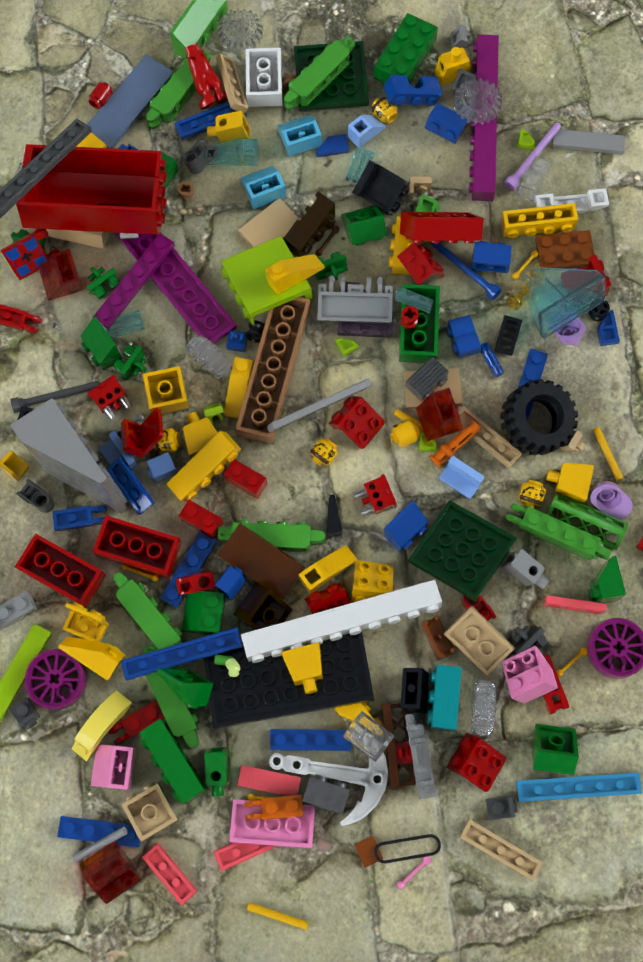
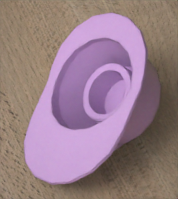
[548,309,586,347]
[590,481,633,519]

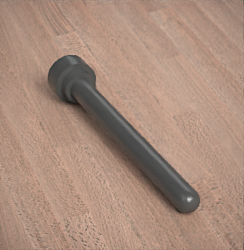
[10,381,101,413]

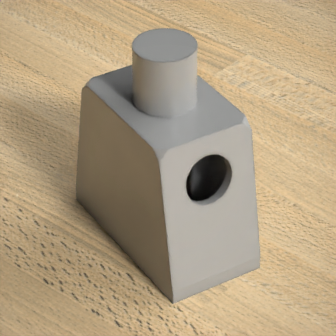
[501,549,549,589]

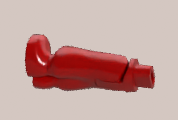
[185,43,228,110]

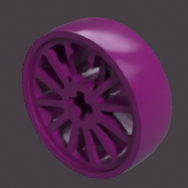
[586,618,643,679]
[25,649,87,710]

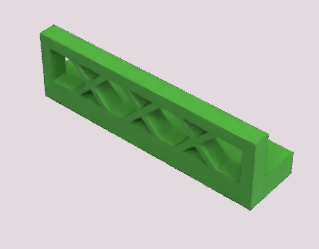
[546,492,628,550]

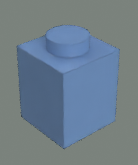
[146,452,177,483]

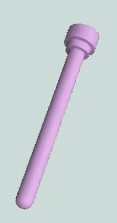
[503,122,561,191]

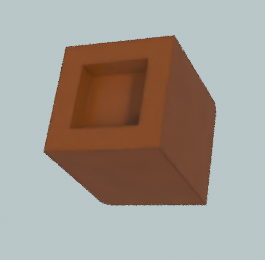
[354,836,383,868]

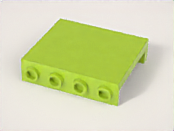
[220,236,313,325]

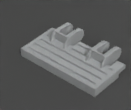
[317,275,393,323]
[405,714,437,799]

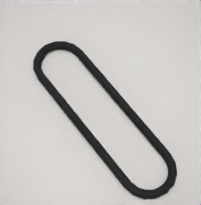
[374,834,441,864]

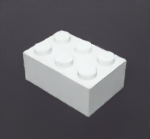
[246,48,283,107]

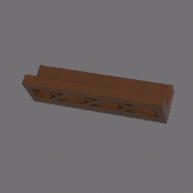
[381,703,415,787]

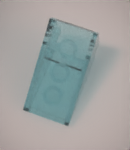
[524,267,605,339]

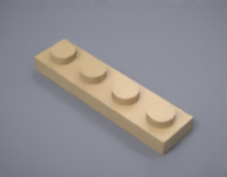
[216,53,249,113]
[451,406,523,469]
[459,819,543,881]

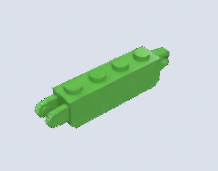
[284,36,355,110]
[146,49,211,129]
[506,503,612,560]
[218,520,326,552]
[113,572,183,650]
[143,644,200,748]

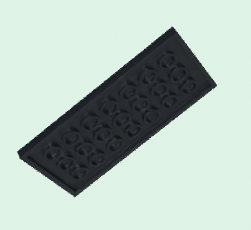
[204,632,374,729]

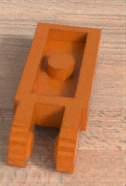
[244,794,304,821]

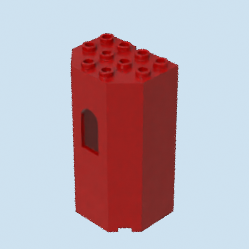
[16,144,167,235]

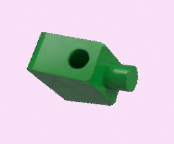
[204,747,229,797]

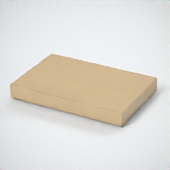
[238,198,300,247]
[403,368,463,409]
[444,606,515,676]

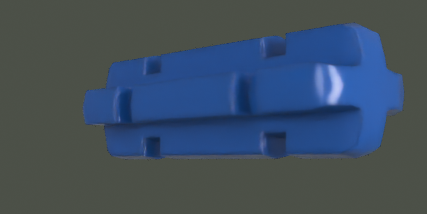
[480,342,504,377]

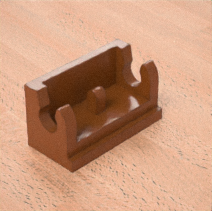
[421,616,456,661]

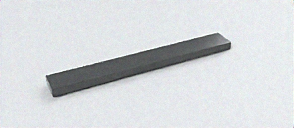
[0,118,92,218]

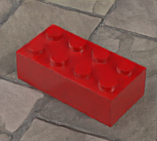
[399,211,484,244]
[92,515,182,579]
[15,533,106,608]

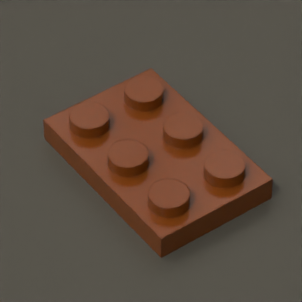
[535,230,595,272]

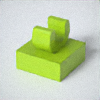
[203,402,224,424]

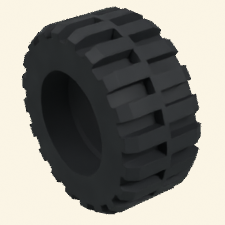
[500,379,578,456]

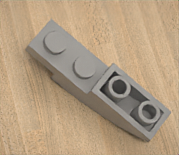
[0,591,37,630]

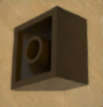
[233,582,293,630]

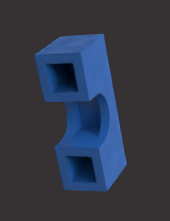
[384,75,442,106]

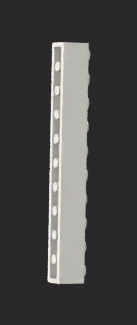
[241,580,442,663]

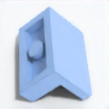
[439,456,484,499]

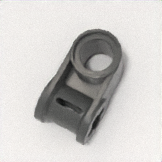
[182,138,218,174]
[16,479,54,513]

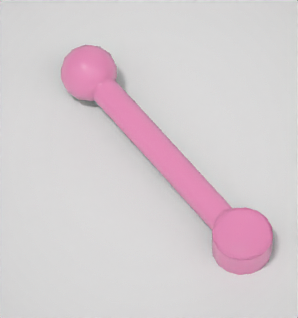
[397,856,431,889]

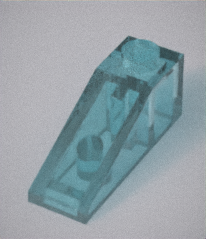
[208,139,259,166]

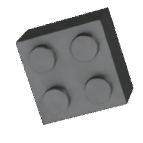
[302,774,350,814]

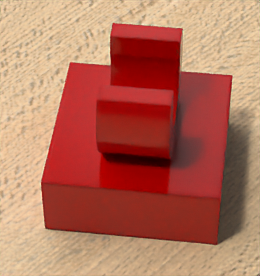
[395,742,413,764]

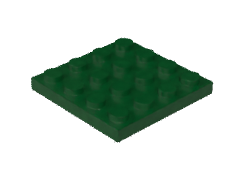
[294,41,369,111]
[408,500,517,602]

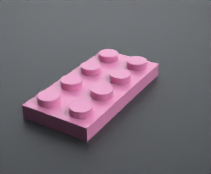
[229,799,315,849]

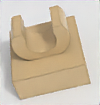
[560,430,586,452]

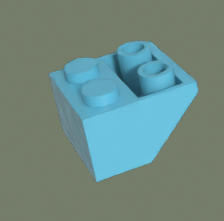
[277,115,322,157]
[240,165,286,209]

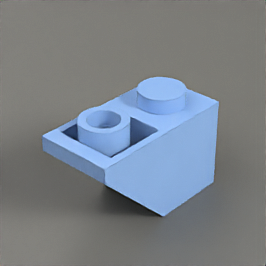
[348,115,386,148]

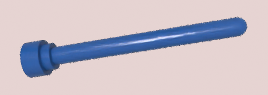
[431,243,502,300]

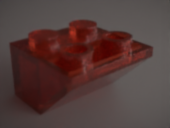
[38,249,84,301]
[416,388,463,442]
[80,841,141,904]

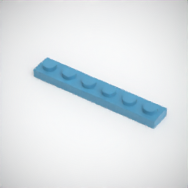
[516,773,642,802]

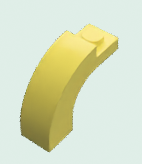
[71,690,132,762]

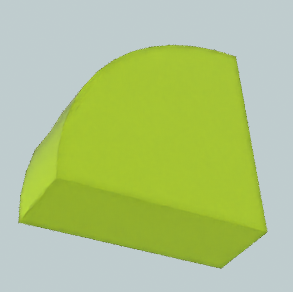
[517,129,535,150]
[334,338,359,357]
[418,432,438,452]

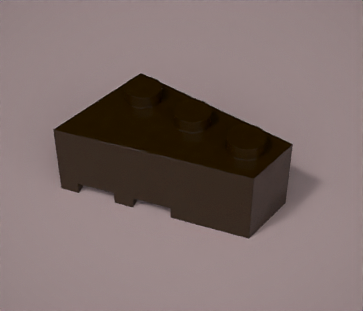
[283,191,336,257]

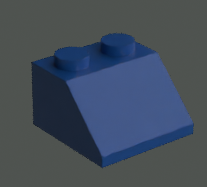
[383,501,428,552]

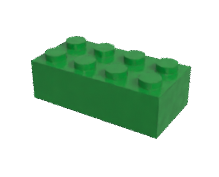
[374,13,438,84]
[399,284,440,363]
[139,719,208,804]

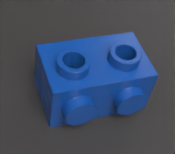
[425,103,469,144]
[471,241,512,273]

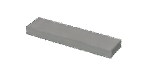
[552,129,625,155]

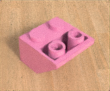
[502,646,558,704]
[91,745,137,790]

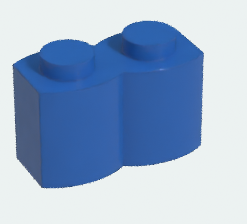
[445,315,481,359]
[214,565,246,601]

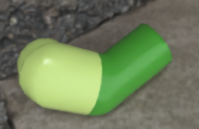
[214,654,240,677]

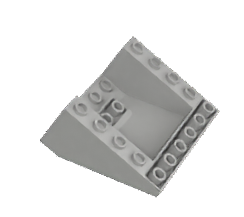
[10,398,128,513]

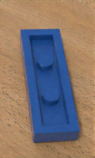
[106,457,155,515]

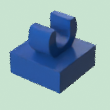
[226,330,247,352]

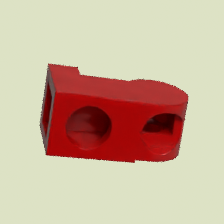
[176,570,215,595]

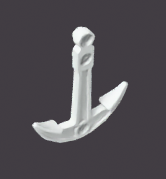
[269,724,388,826]

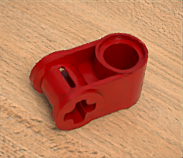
[461,595,496,621]

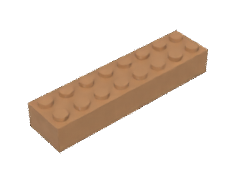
[235,297,311,445]

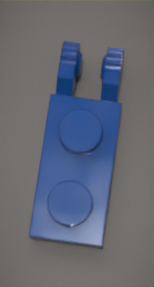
[52,505,107,531]

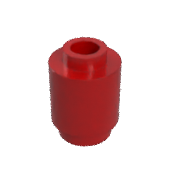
[88,82,113,110]

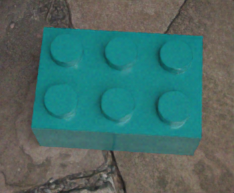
[426,665,462,732]

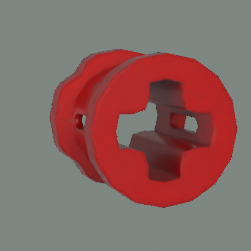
[401,306,419,329]

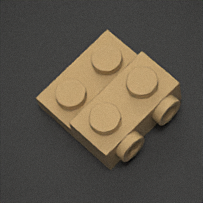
[122,782,178,842]

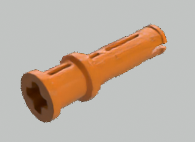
[429,420,482,469]

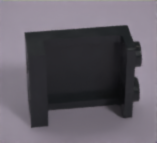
[352,160,410,215]

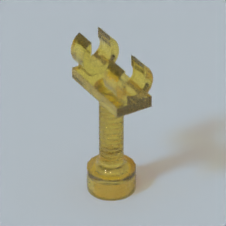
[506,263,546,310]

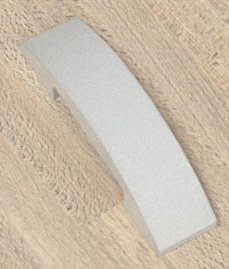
[535,188,609,214]

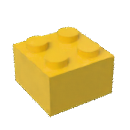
[143,366,189,414]

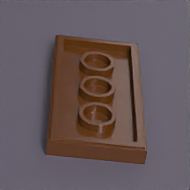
[218,523,305,599]

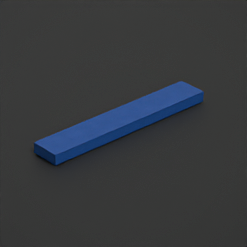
[121,627,243,681]

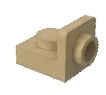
[407,176,432,201]

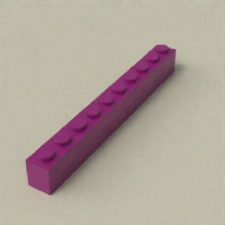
[469,34,499,201]

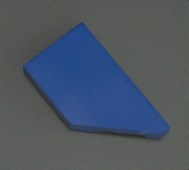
[316,134,349,157]
[597,310,620,346]

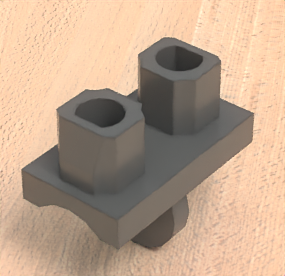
[511,625,548,655]

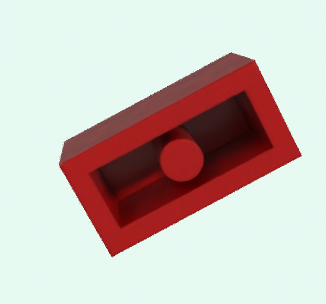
[223,459,268,499]
[178,499,224,539]

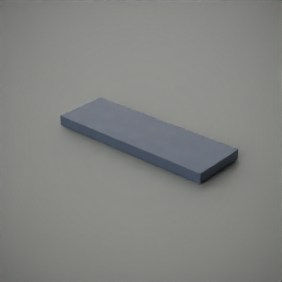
[87,55,174,148]

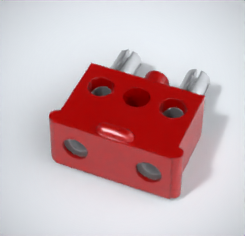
[87,375,132,420]
[353,474,397,516]

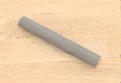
[73,827,127,862]

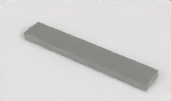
[267,379,372,433]

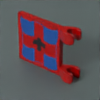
[1,229,62,280]

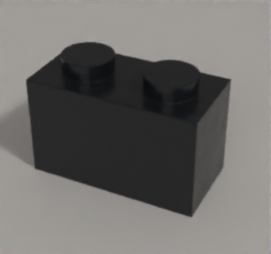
[400,668,429,713]

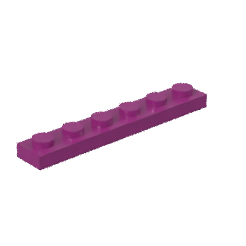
[92,233,175,330]

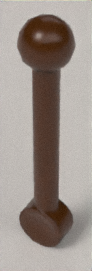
[316,225,339,256]

